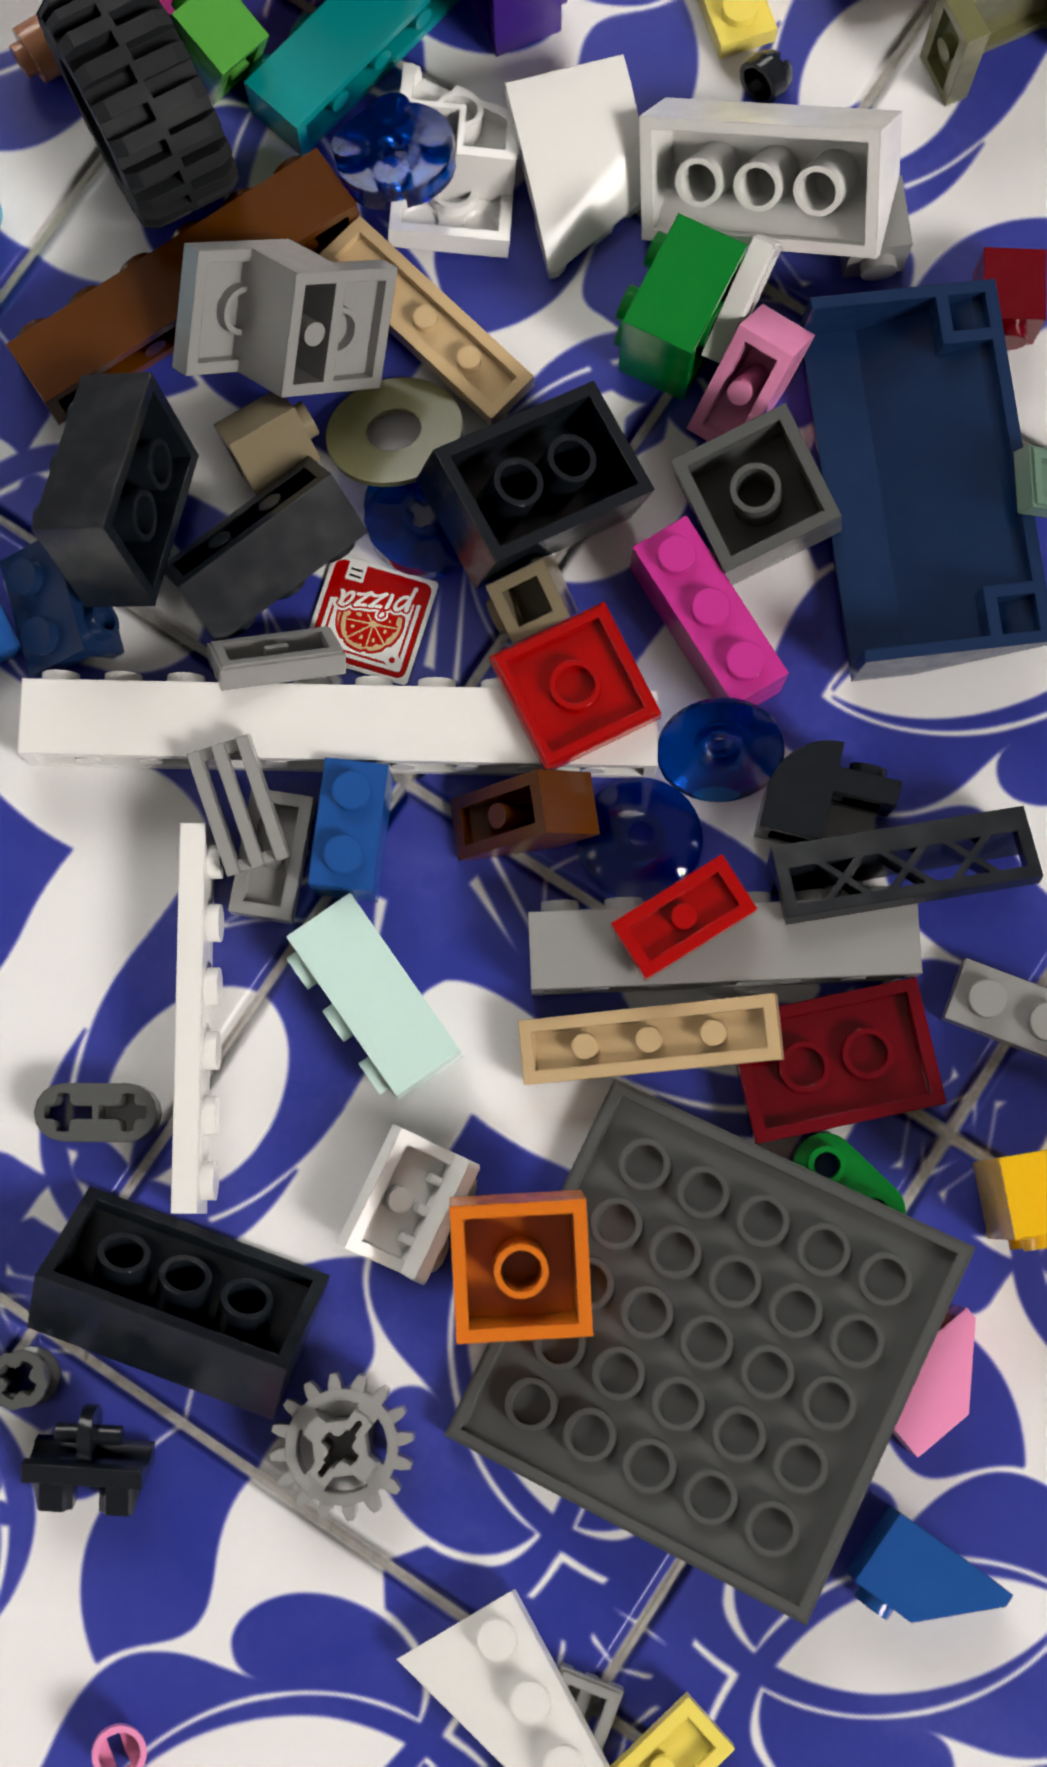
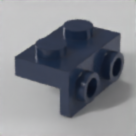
[0,540,124,678]

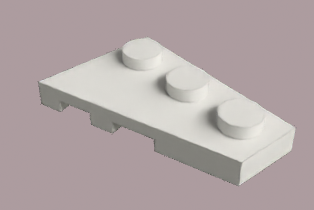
[397,1589,610,1767]

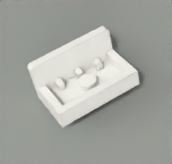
[336,1124,480,1285]

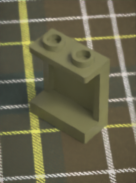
[920,0,1047,106]

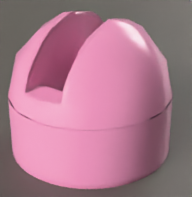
[91,1723,147,1767]

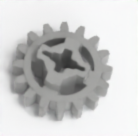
[269,1371,415,1521]

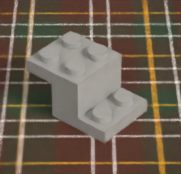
[172,239,398,398]

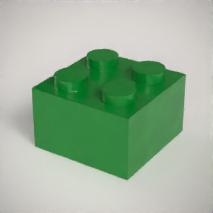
[614,213,747,401]

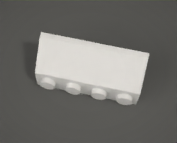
[639,97,902,259]

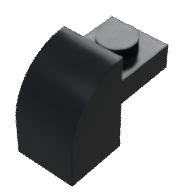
[753,740,902,844]

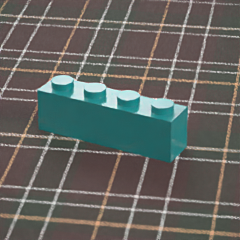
[244,0,460,156]

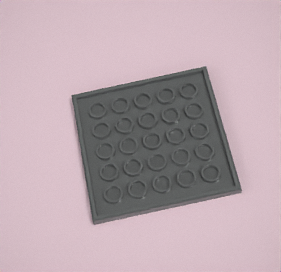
[444,1079,976,1625]

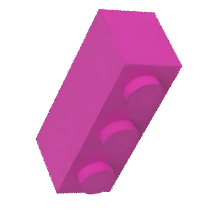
[630,515,789,723]

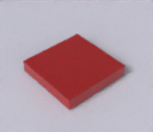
[489,602,662,770]

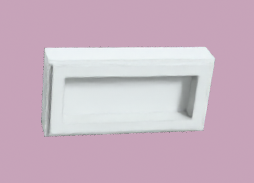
[701,234,782,364]

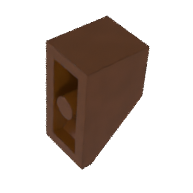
[450,769,600,861]

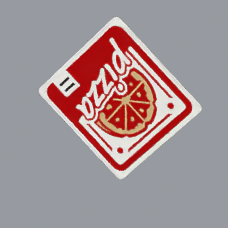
[309,555,439,685]

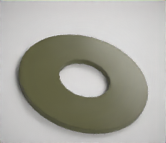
[326,377,463,487]

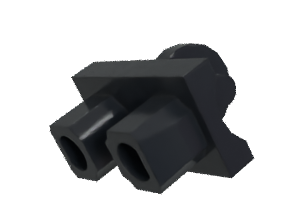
[21,1404,155,1517]

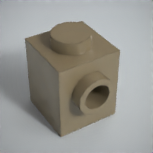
[213,392,321,495]
[485,555,579,644]

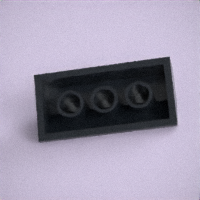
[27,1186,330,1420]

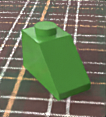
[171,0,269,106]

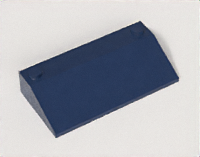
[799,279,1047,681]

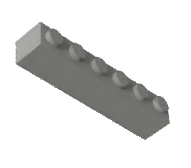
[528,886,923,996]

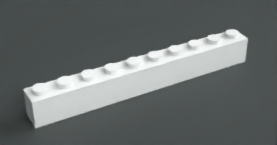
[17,670,658,779]

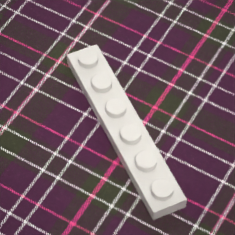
[171,823,225,1214]

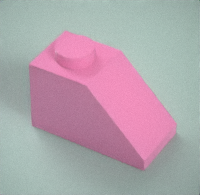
[686,304,815,441]

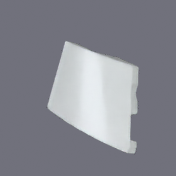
[505,54,641,279]
[388,62,518,258]

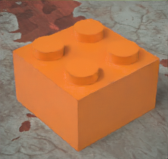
[449,1190,593,1344]

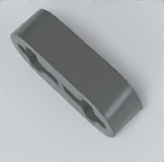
[34,1083,162,1143]

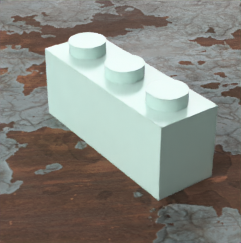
[286,893,463,1100]

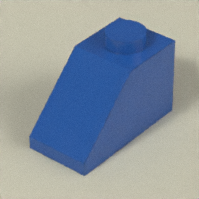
[846,1505,1013,1623]

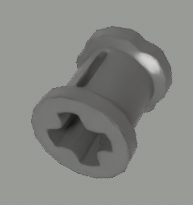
[0,1346,61,1411]

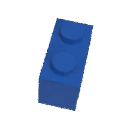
[308,757,394,902]

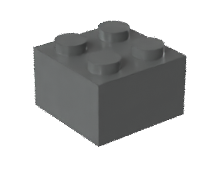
[670,403,842,585]

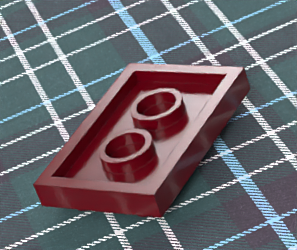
[736,977,947,1145]

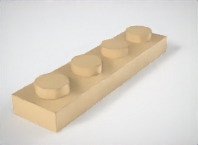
[319,215,535,425]
[518,993,784,1085]

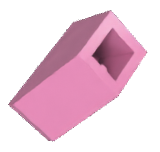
[893,1305,976,1458]

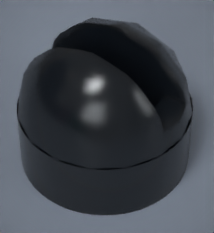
[739,49,793,103]

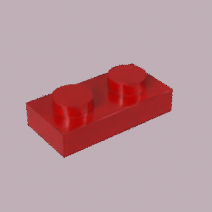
[610,854,758,981]

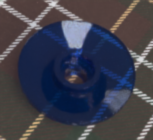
[658,697,785,802]
[577,777,703,902]

